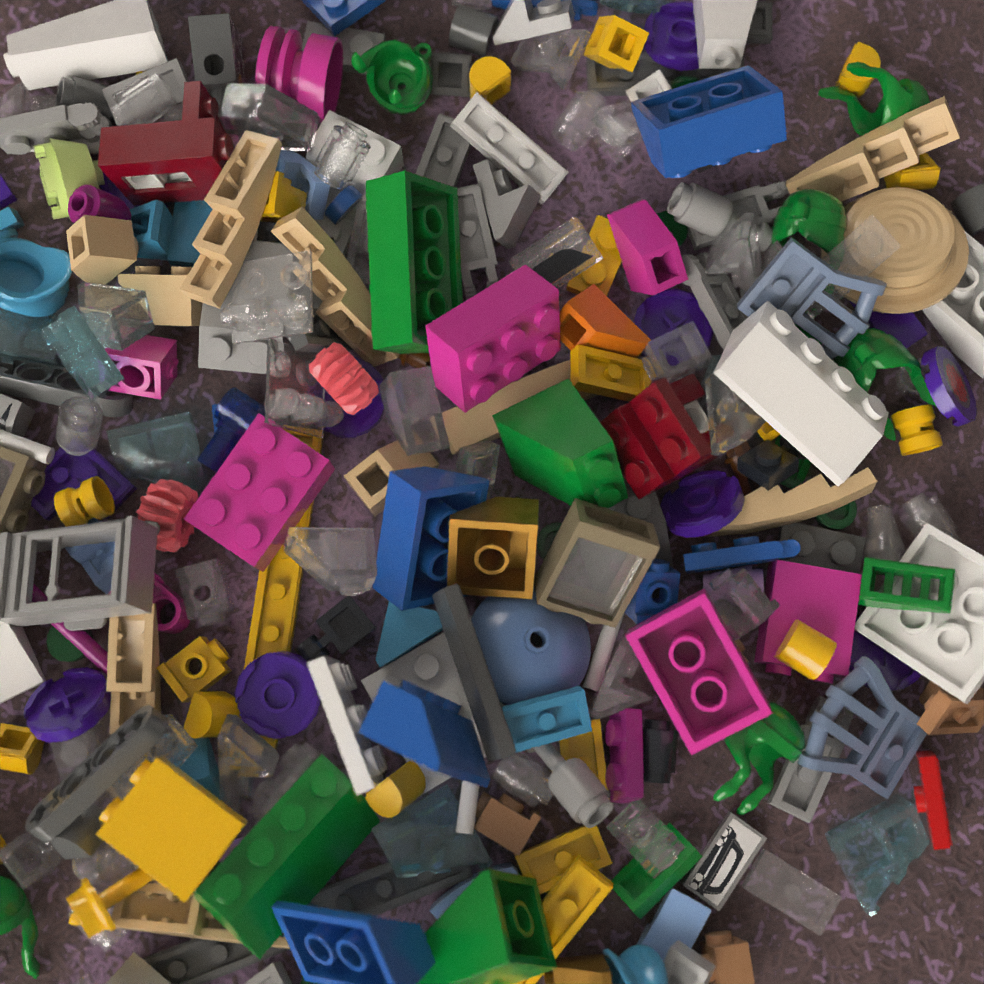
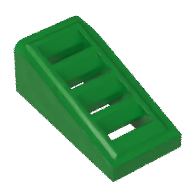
[858,557,956,614]

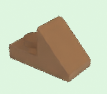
[917,680,984,735]

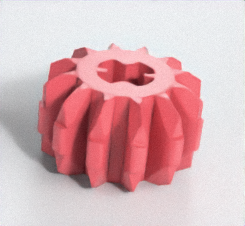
[309,342,379,415]
[135,479,198,553]

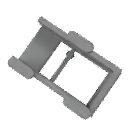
[0,516,160,631]

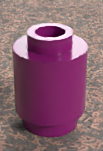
[68,185,131,223]

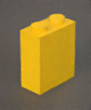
[96,756,249,903]

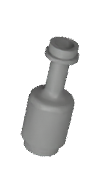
[667,182,773,251]
[526,743,613,828]

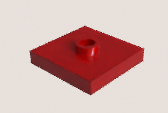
[913,750,952,850]

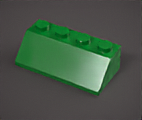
[366,170,463,354]
[194,754,381,960]

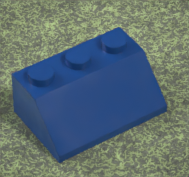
[631,65,787,178]
[372,466,490,611]
[358,679,491,788]
[271,901,436,984]

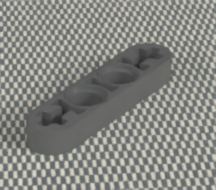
[0,353,134,417]
[25,705,169,843]

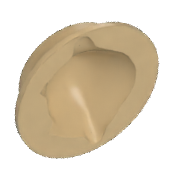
[821,187,969,314]

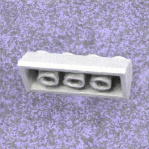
[714,301,889,486]

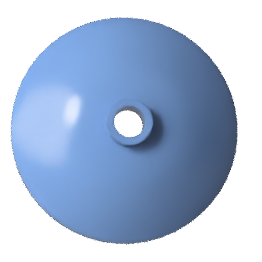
[471,584,591,705]

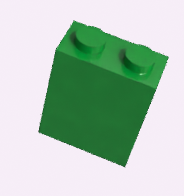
[492,378,628,509]
[417,869,557,984]

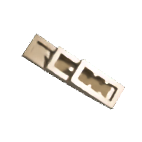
[786,96,960,201]
[180,130,282,309]
[271,206,400,367]
[435,360,598,455]
[704,467,877,537]
[106,604,161,776]
[112,883,290,949]

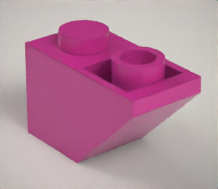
[607,199,688,296]

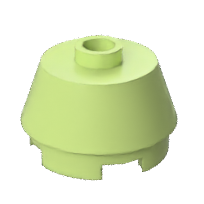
[34,138,105,220]

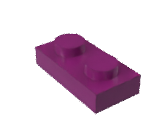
[605,708,644,803]

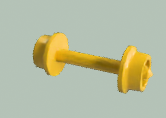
[66,868,153,938]

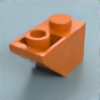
[560,284,652,358]

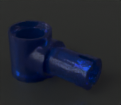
[197,387,271,472]

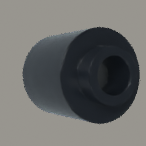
[642,719,678,784]

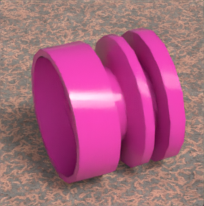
[255,25,343,123]

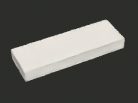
[450,92,569,205]

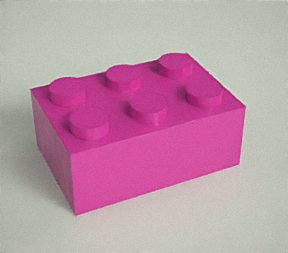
[425,264,561,413]
[184,413,335,572]
[625,588,772,755]

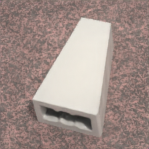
[3,0,168,90]
[693,0,758,69]

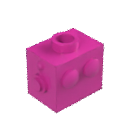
[102,330,179,399]

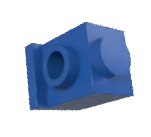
[625,559,680,624]

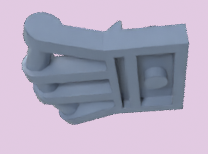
[737,237,887,359]
[798,656,927,799]

